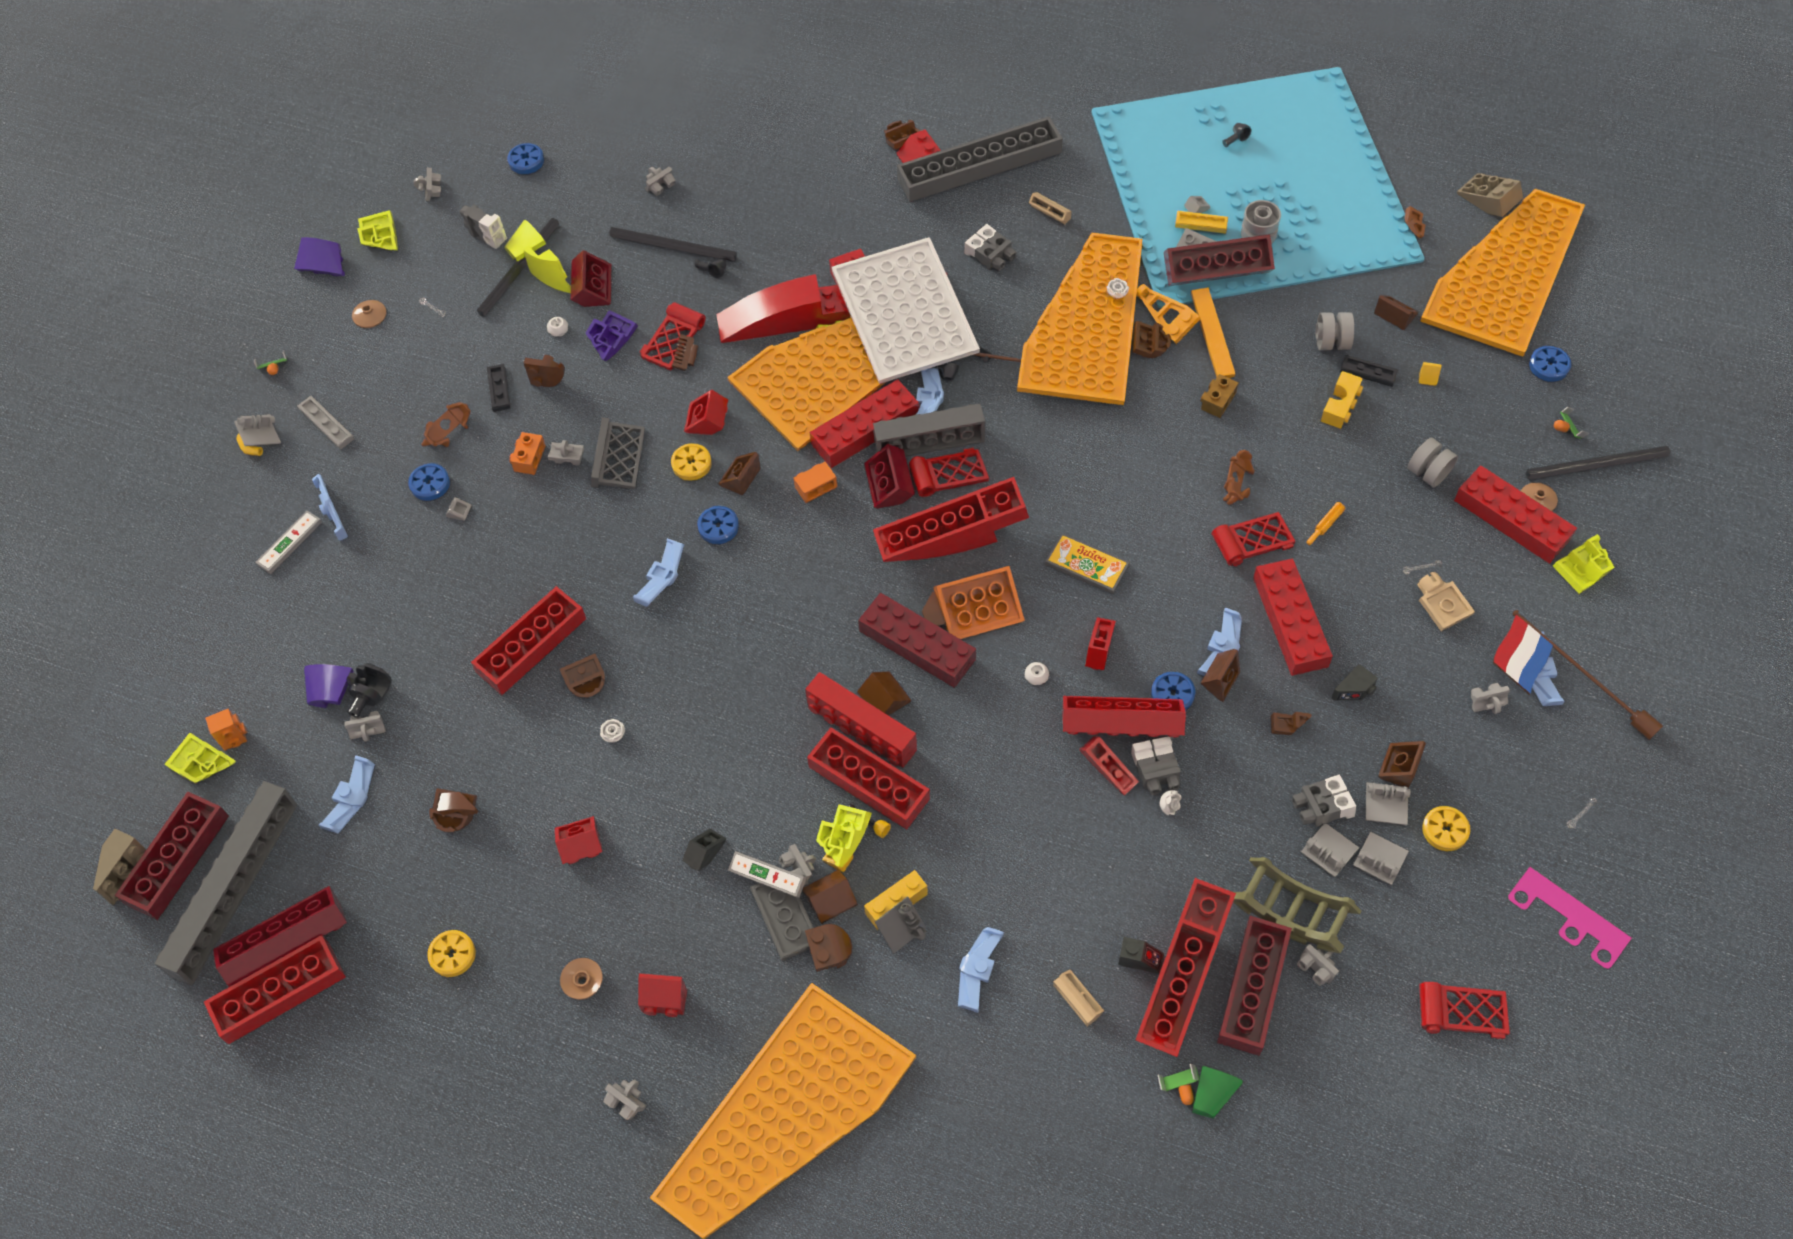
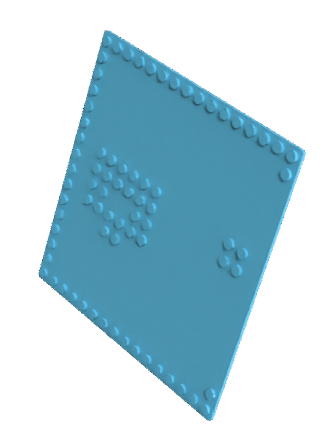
[1091,67,1424,308]

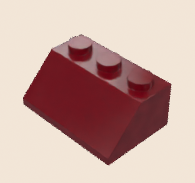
[570,250,612,307]
[864,444,915,509]

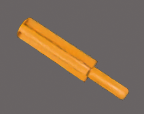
[1306,502,1345,545]

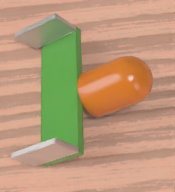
[254,350,287,375]
[1554,407,1589,439]
[1157,1064,1199,1105]

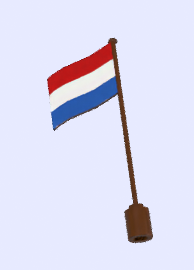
[1493,610,1663,740]

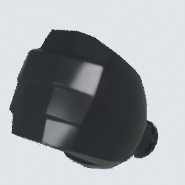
[346,663,392,718]

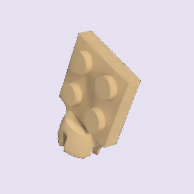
[1418,572,1475,631]

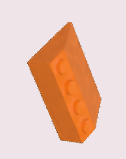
[933,566,1025,639]

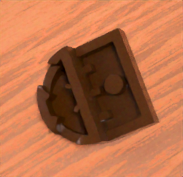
[884,120,921,150]
[1133,321,1171,358]
[524,355,565,387]
[559,653,605,698]
[429,788,477,832]
[805,924,852,972]

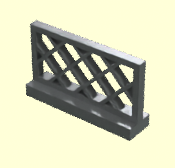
[591,417,645,489]

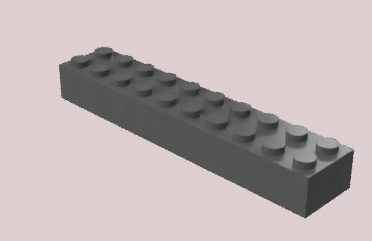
[897,117,1063,202]
[155,781,298,986]

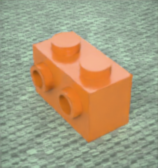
[510,432,546,475]
[793,462,837,503]
[205,709,248,751]

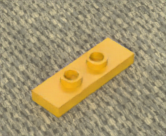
[1175,211,1228,234]

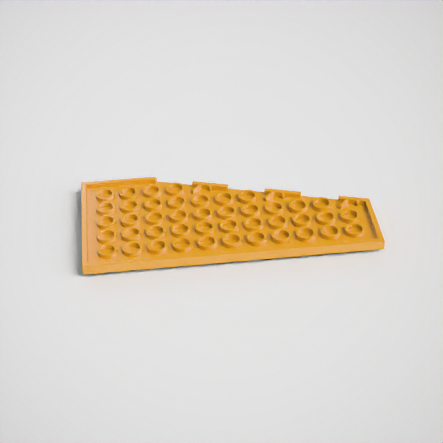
[1420,189,1585,357]
[1017,233,1143,405]
[728,316,888,451]
[650,983,916,1239]

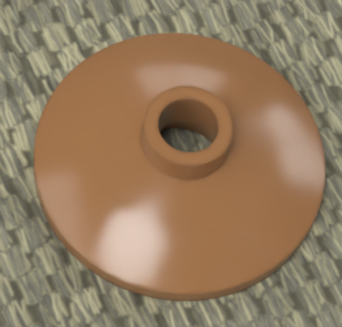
[352,300,387,328]
[1521,483,1558,511]
[560,958,603,1000]

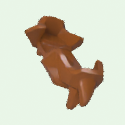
[421,402,470,447]
[1223,450,1255,505]

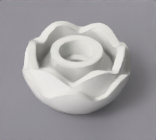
[1107,278,1129,299]
[547,317,568,336]
[1025,662,1049,685]
[600,719,625,743]
[1160,790,1181,815]

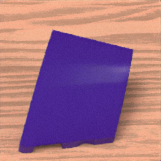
[294,237,345,276]
[586,310,638,362]
[304,664,354,708]

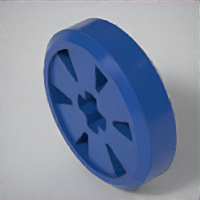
[507,143,544,174]
[1529,346,1571,382]
[408,463,450,501]
[697,506,739,544]
[1151,672,1195,711]

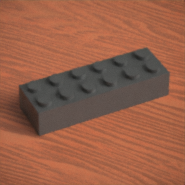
[873,404,985,457]

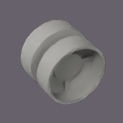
[1241,200,1281,243]
[1316,312,1354,350]
[1407,437,1458,488]

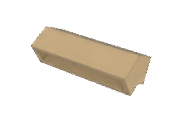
[1029,192,1072,225]
[1053,970,1104,1027]

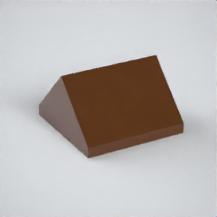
[1374,295,1419,330]
[718,452,761,496]
[1200,649,1240,702]
[857,671,911,716]
[1378,741,1426,788]
[802,870,858,924]

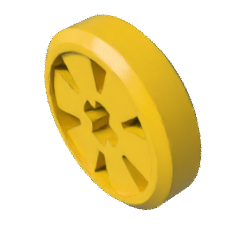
[671,444,712,481]
[1422,806,1470,851]
[428,930,476,977]

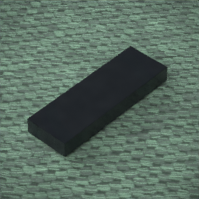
[1340,355,1398,387]
[487,364,511,412]

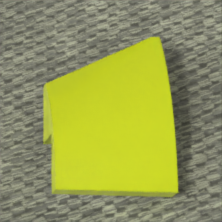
[357,210,398,251]
[504,220,546,262]
[523,246,571,293]
[1553,534,1614,594]
[165,733,236,784]
[816,805,872,867]

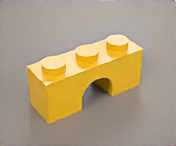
[1321,371,1364,429]
[864,870,928,930]

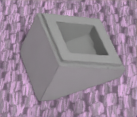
[1184,196,1211,213]
[445,497,471,521]

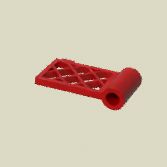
[639,302,706,371]
[909,447,989,497]
[1211,512,1296,566]
[1419,982,1510,1039]

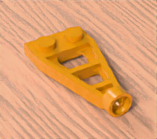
[1136,284,1201,344]

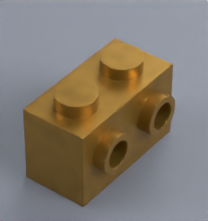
[1200,374,1239,418]

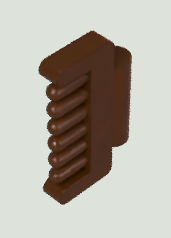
[672,334,698,371]

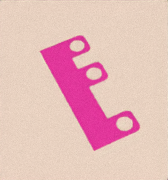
[1508,867,1632,969]

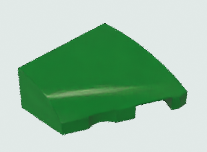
[1192,1066,1243,1119]

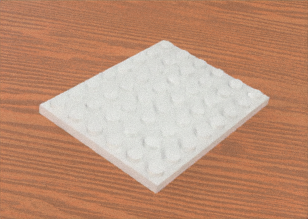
[832,237,980,384]

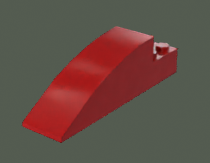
[717,274,851,343]
[873,477,1029,562]
[1135,878,1236,1057]

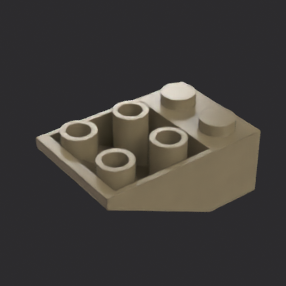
[1457,173,1523,217]
[93,829,147,905]

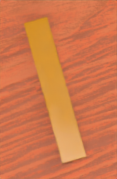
[1191,288,1236,378]

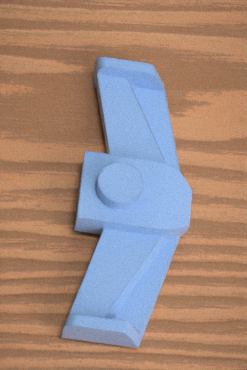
[916,368,944,414]
[312,474,348,540]
[633,538,684,607]
[1197,608,1242,676]
[1532,632,1565,706]
[318,756,375,834]
[958,927,1004,1013]

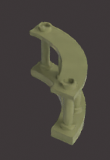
[1233,857,1361,953]

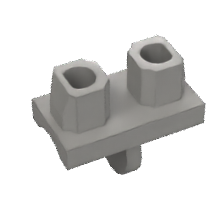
[645,166,676,196]
[413,167,441,201]
[548,440,584,466]
[1471,683,1510,714]
[345,711,386,742]
[779,844,816,886]
[1297,944,1339,986]
[603,1079,647,1120]

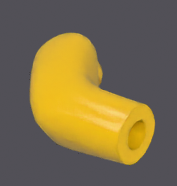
[236,433,263,456]

